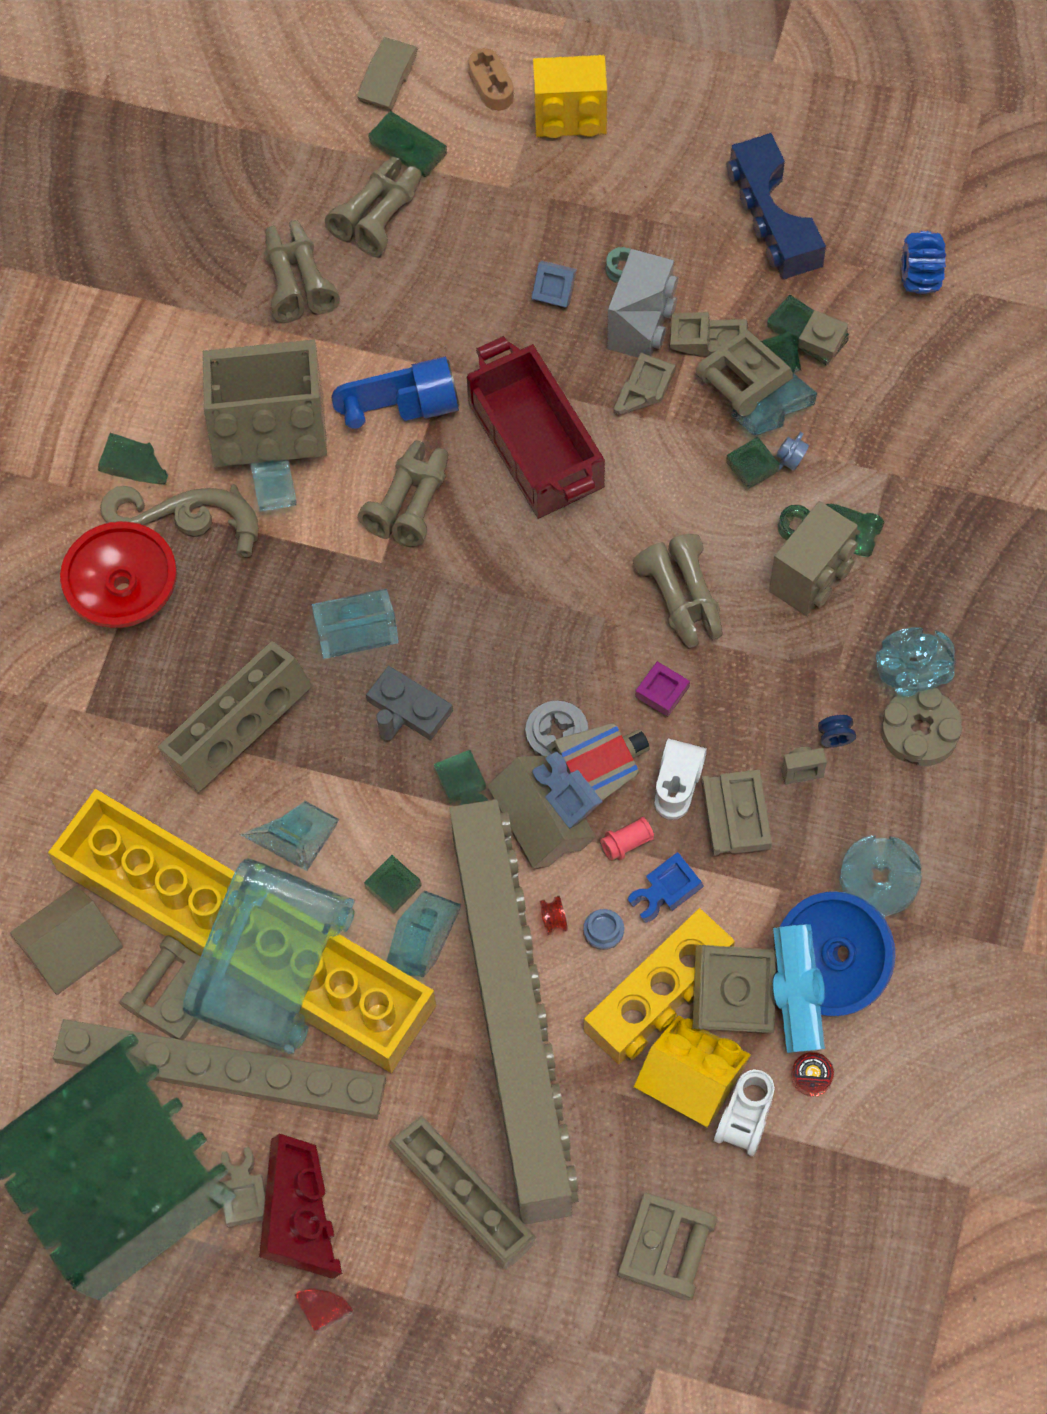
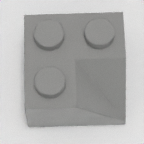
[607,249,678,358]

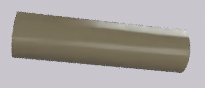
[389,1115,536,1269]

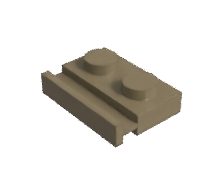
[702,770,772,856]

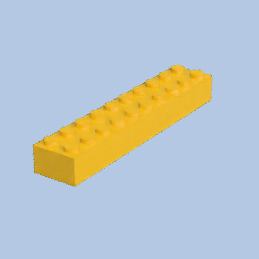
[48,789,436,1074]

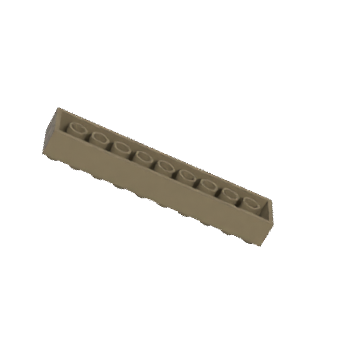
[449,799,579,1225]

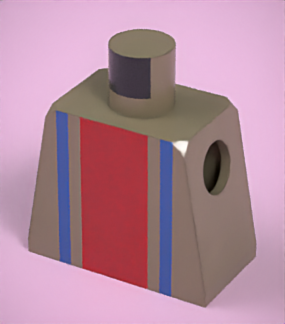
[547,723,650,800]

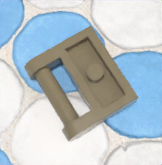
[696,330,794,416]
[119,936,228,1040]
[618,1192,717,1301]

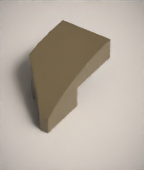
[614,353,676,415]

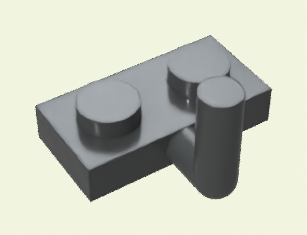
[366,665,453,741]

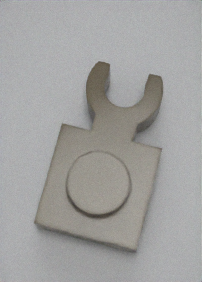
[219,1147,265,1227]

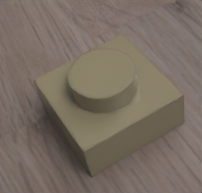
[798,310,849,360]
[781,747,827,785]

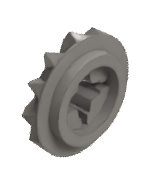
[525,701,588,756]

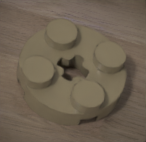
[881,686,962,766]

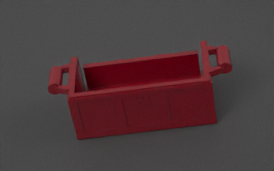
[467,336,605,519]

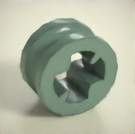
[606,247,631,283]

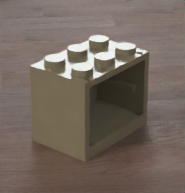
[203,339,327,467]

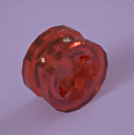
[539,896,568,936]

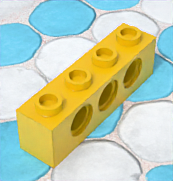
[584,908,735,1065]

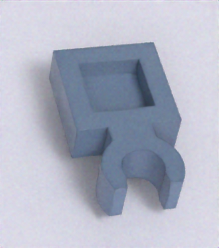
[532,752,603,829]

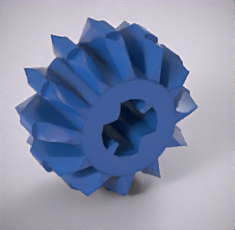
[901,231,946,294]

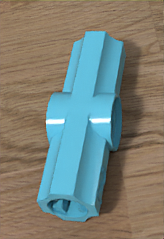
[773,924,825,1053]

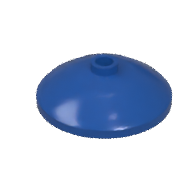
[774,892,895,1016]

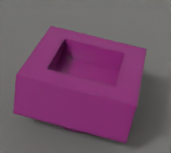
[635,661,690,717]

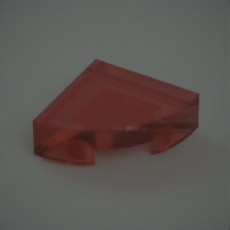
[294,1289,354,1334]

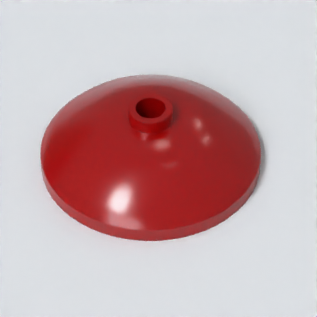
[60,521,177,628]

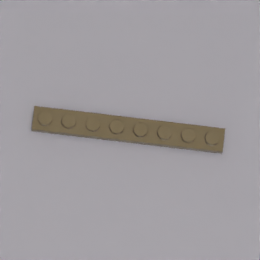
[53,1019,386,1120]

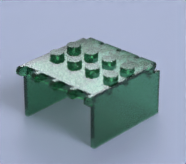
[0,1034,237,1300]

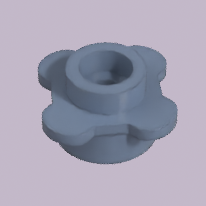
[776,431,809,471]

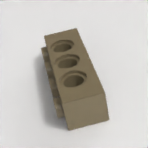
[158,641,312,792]

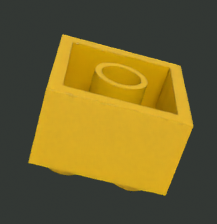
[533,55,607,138]

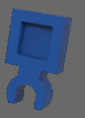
[628,852,704,923]

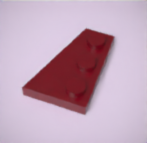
[259,1133,342,1279]

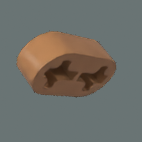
[468,48,514,111]

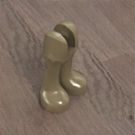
[325,156,422,257]
[264,220,340,323]
[357,440,448,546]
[633,534,723,648]

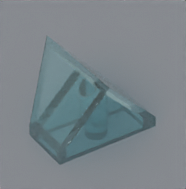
[240,801,339,871]

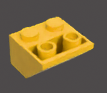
[634,1015,751,1127]

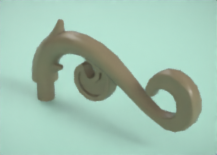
[100,484,258,557]

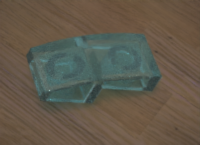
[731,373,817,435]
[250,460,297,512]

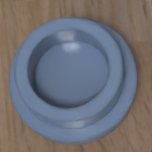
[584,909,624,950]

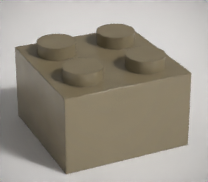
[769,501,858,616]

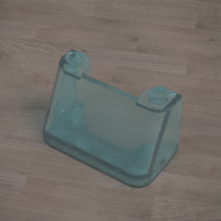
[183,858,355,1054]

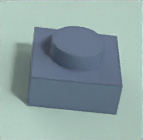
[531,261,577,307]

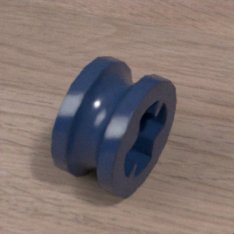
[818,715,856,748]

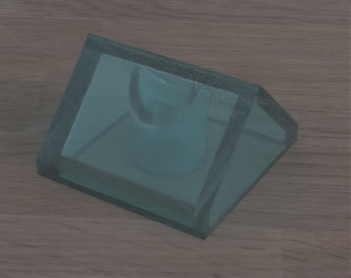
[311,588,399,659]

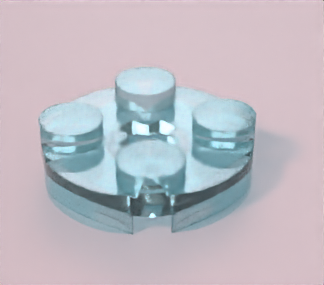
[876,627,956,697]
[839,835,922,918]

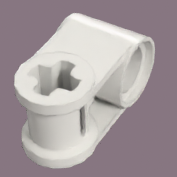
[654,738,707,820]
[714,1069,775,1157]

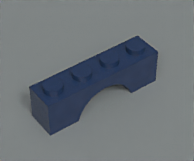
[726,133,826,280]

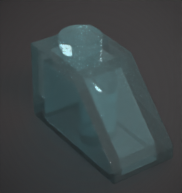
[386,890,461,978]

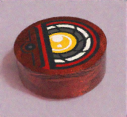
[791,1052,834,1097]

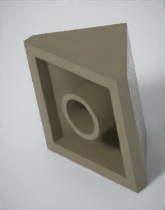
[10,885,123,995]

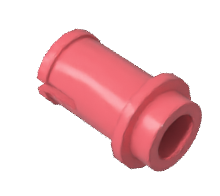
[600,817,654,861]

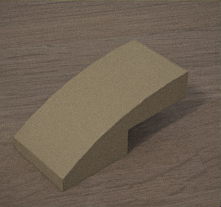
[357,37,418,111]
[670,312,748,357]

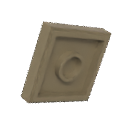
[693,945,777,1033]

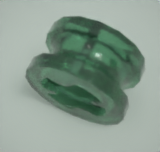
[778,505,810,540]

